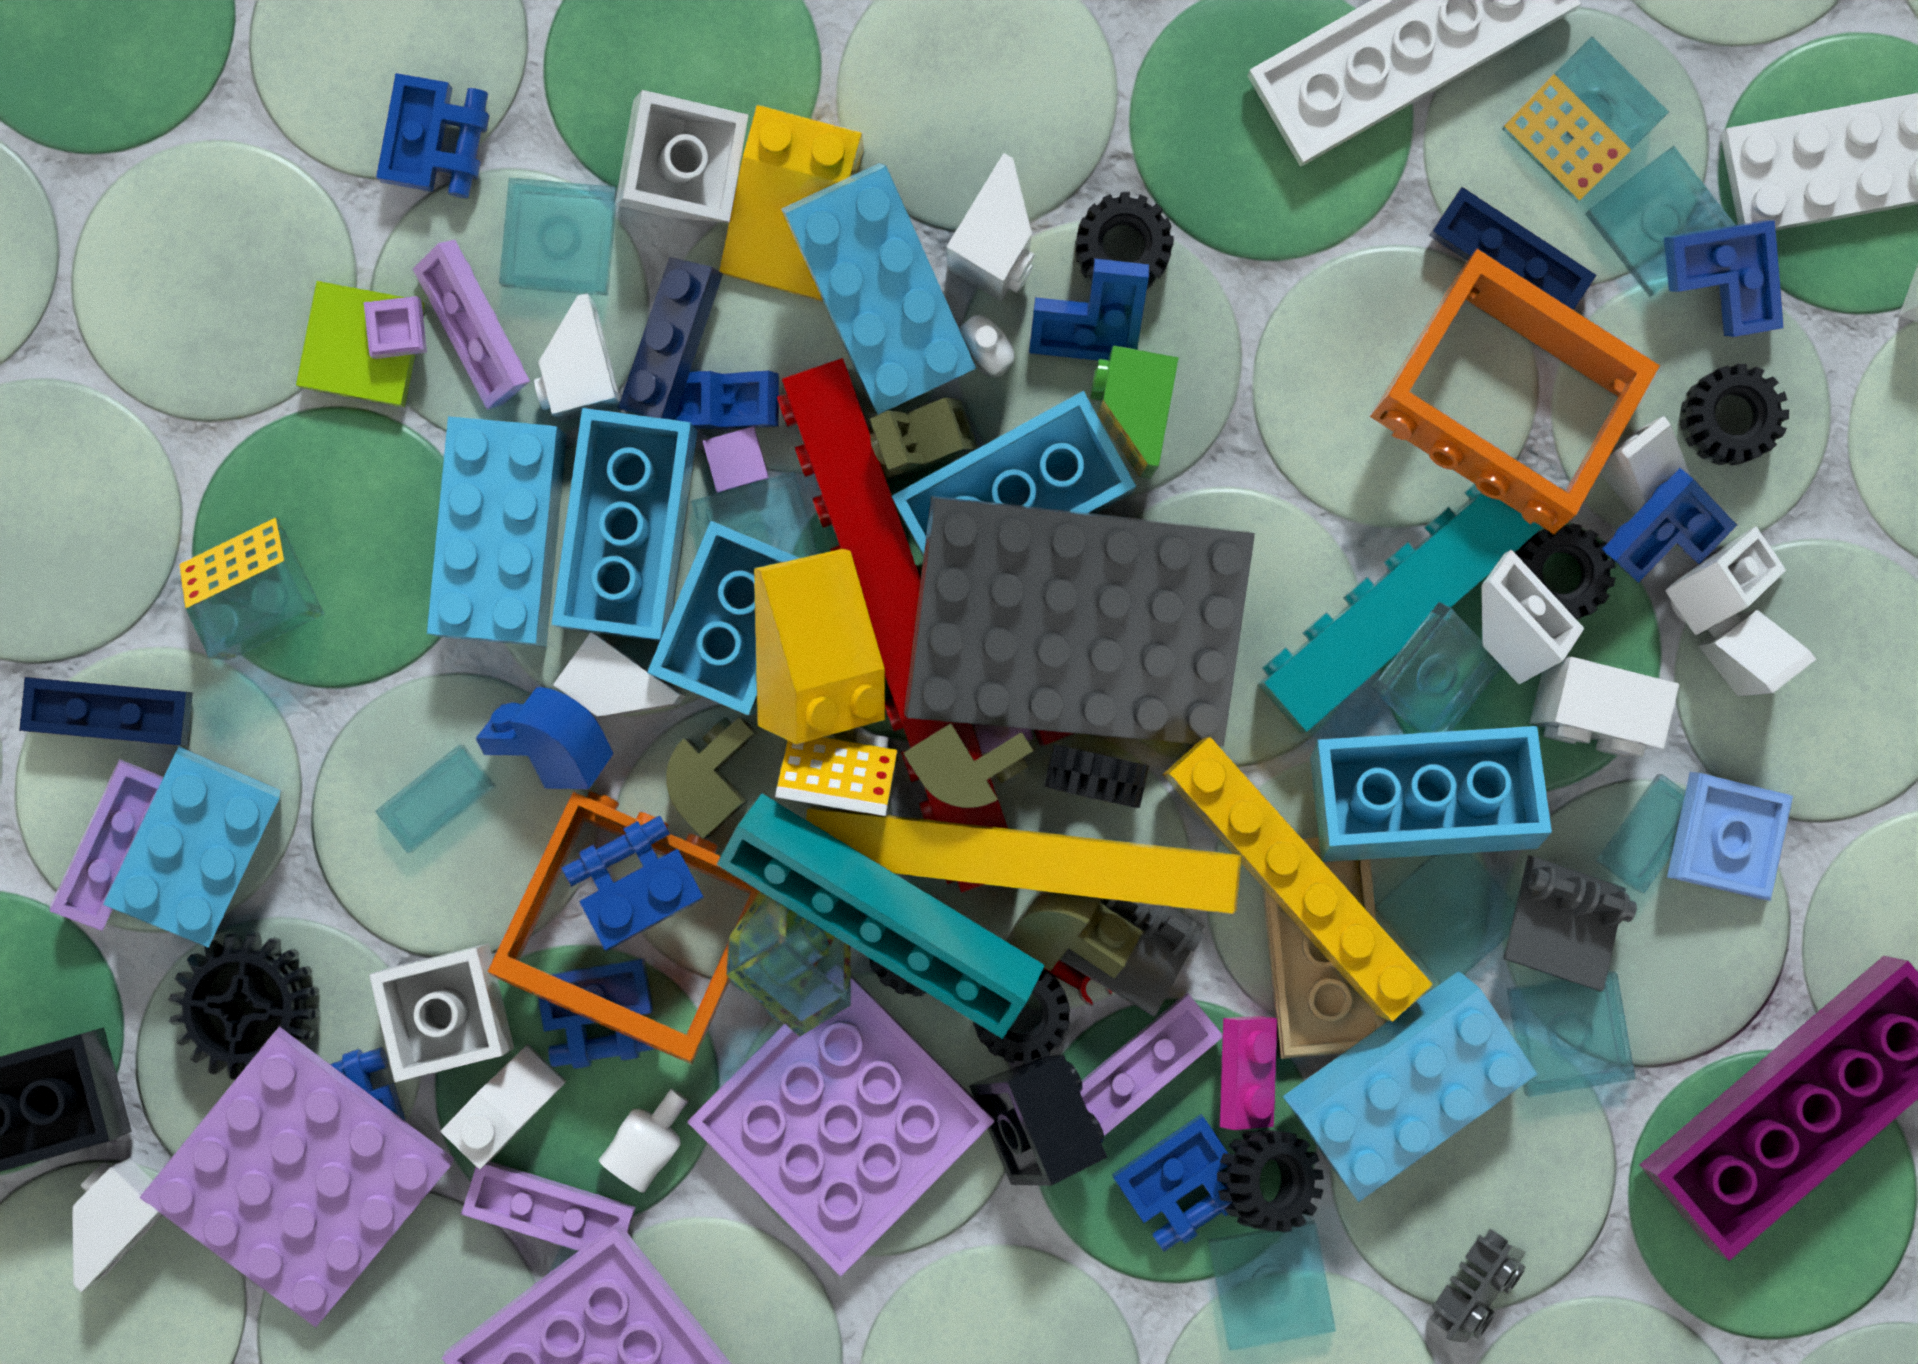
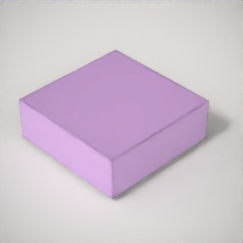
[364,296,427,359]
[702,426,770,494]

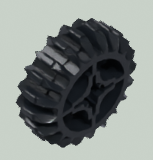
[168,932,320,1080]

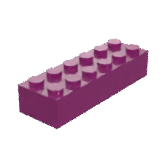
[1639,955,1918,1261]

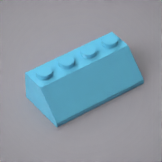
[891,391,1136,558]

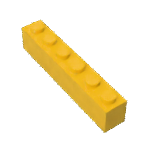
[1162,737,1433,1022]

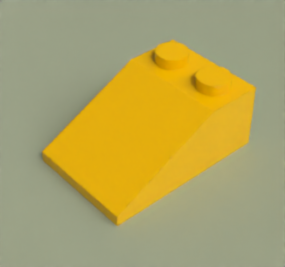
[719,105,864,301]
[754,549,885,744]

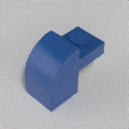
[475,687,614,789]

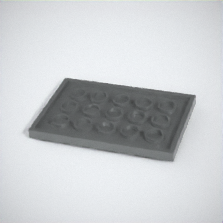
[904,496,1255,747]

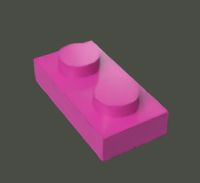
[1220,1016,1277,1130]

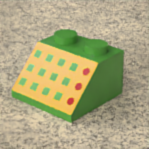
[1090,345,1179,479]

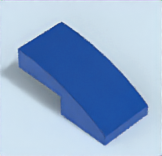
[674,370,779,429]

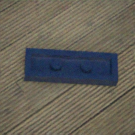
[1428,187,1597,310]
[618,257,723,420]
[19,677,193,746]

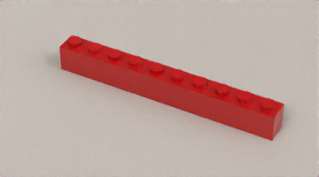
[777,358,1008,893]

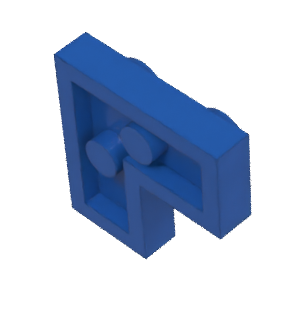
[1664,220,1784,337]
[1029,259,1149,361]
[1602,468,1737,583]

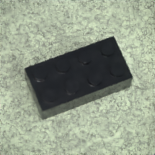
[0,1027,132,1172]

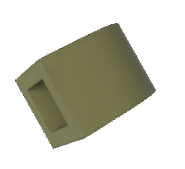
[868,397,978,479]
[666,717,758,839]
[904,724,1033,808]
[1005,890,1143,979]

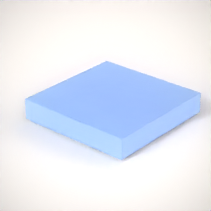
[1667,772,1793,901]

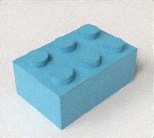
[647,521,799,715]
[103,747,281,948]

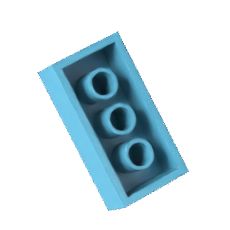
[781,163,977,415]
[551,408,698,642]
[427,416,567,647]
[1310,726,1552,862]
[1282,971,1538,1202]

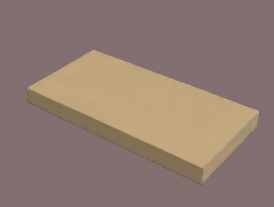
[1262,837,1386,1059]

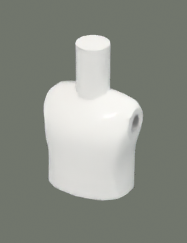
[959,315,1015,378]
[599,1089,688,1193]

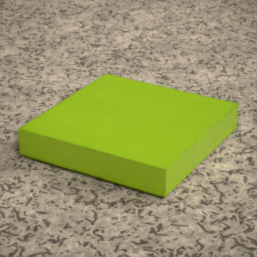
[296,281,425,408]

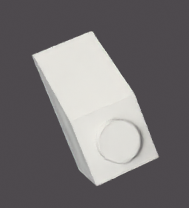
[534,293,621,422]
[1600,416,1690,514]
[1665,526,1786,636]
[1482,550,1585,684]
[1699,610,1816,696]
[553,632,686,718]
[440,1044,567,1170]
[72,1158,163,1292]

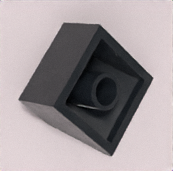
[969,1055,1107,1186]

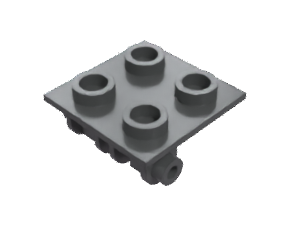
[1503,855,1637,992]
[1061,898,1204,1017]
[1430,1229,1526,1342]

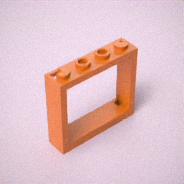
[1370,249,1660,534]
[487,791,768,1065]

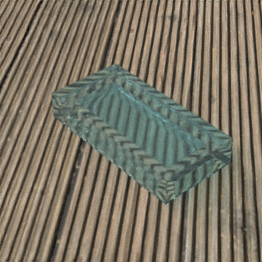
[375,744,496,853]
[1596,774,1685,893]

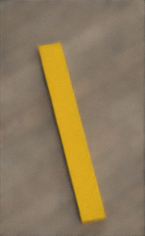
[806,807,1242,914]

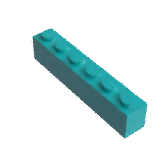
[1257,484,1543,733]
[716,793,1045,1039]

